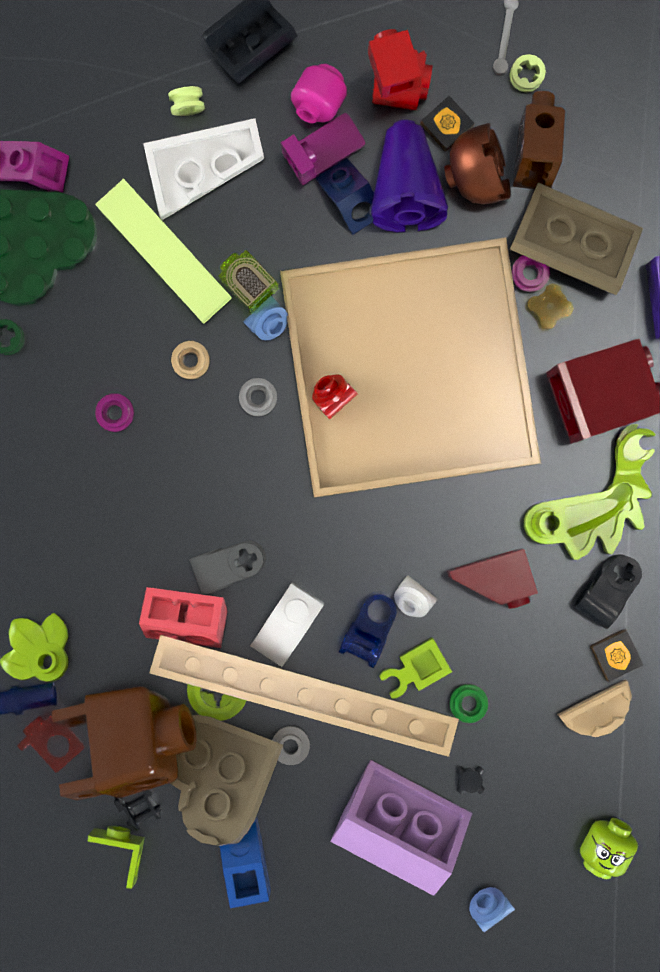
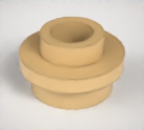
[171,341,210,379]

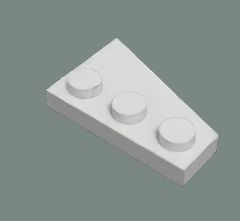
[143,118,264,220]

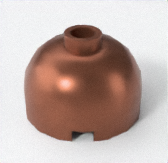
[444,123,511,204]

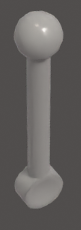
[493,0,519,75]

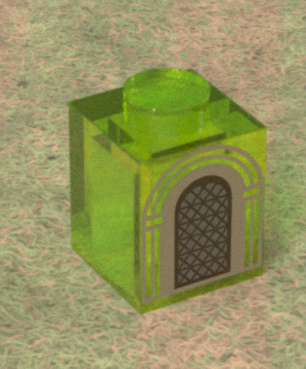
[218,250,279,314]

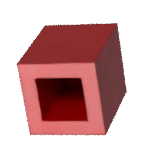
[368,29,422,99]

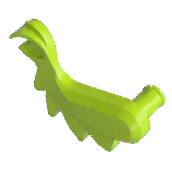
[524,424,656,560]

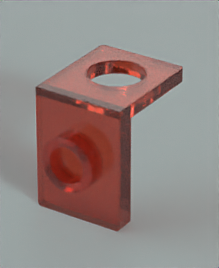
[17,716,85,773]

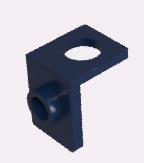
[316,158,374,234]

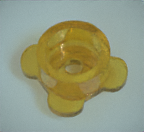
[528,283,574,329]

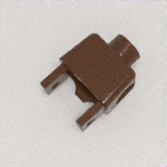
[52,686,197,801]

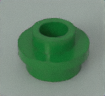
[450,684,488,723]

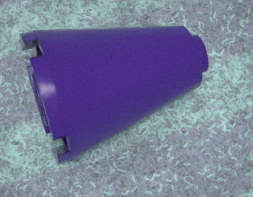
[371,120,448,232]

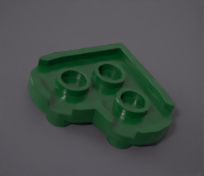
[0,189,97,306]

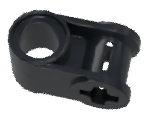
[574,554,642,629]

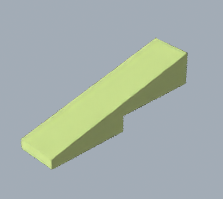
[95,179,232,324]

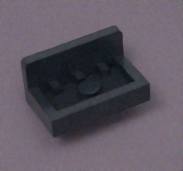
[202,0,297,84]

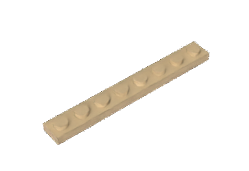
[150,635,459,757]

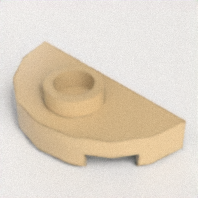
[557,680,632,737]

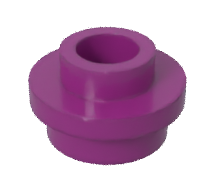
[511,255,550,292]
[95,394,134,432]

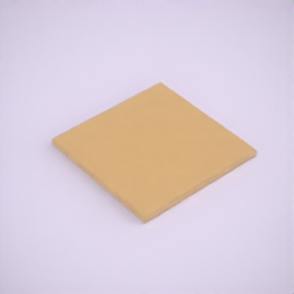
[280,237,541,498]

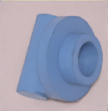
[243,296,288,340]
[469,887,515,932]

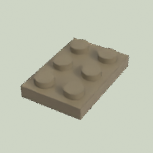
[510,183,643,295]

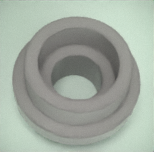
[239,378,277,416]
[272,726,310,765]

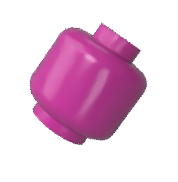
[291,64,347,123]

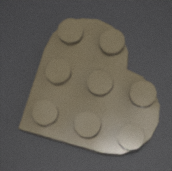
[170,715,283,846]

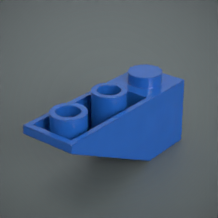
[220,816,271,908]

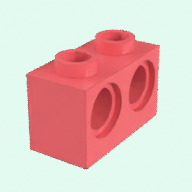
[139,587,228,648]

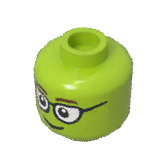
[580,818,638,879]

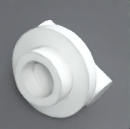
[394,575,438,617]

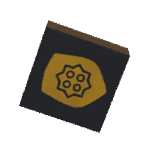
[420,96,475,152]
[590,629,643,681]

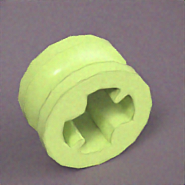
[509,54,546,92]
[168,86,205,116]

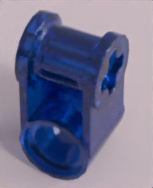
[338,591,397,668]

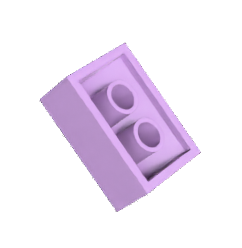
[330,760,472,896]

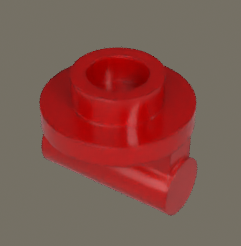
[312,374,358,420]

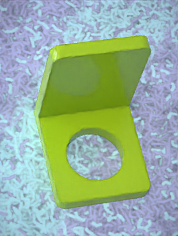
[87,826,145,889]

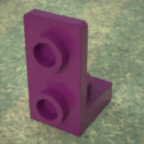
[281,113,365,185]
[0,141,69,193]

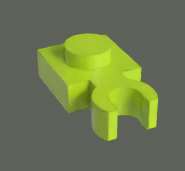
[379,638,452,698]

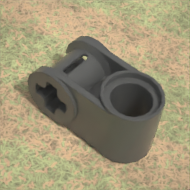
[189,540,266,595]

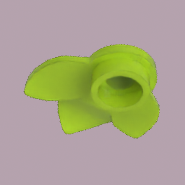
[0,613,68,682]

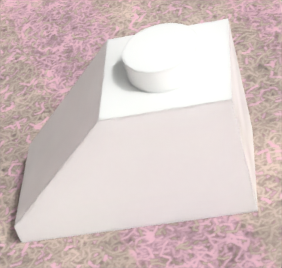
[250,582,324,667]

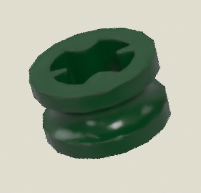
[0,319,25,355]

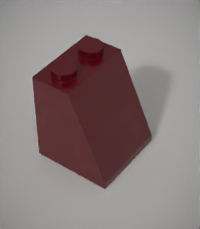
[546,338,660,444]

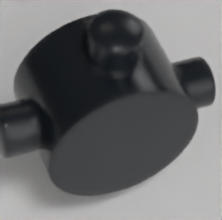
[456,766,485,795]

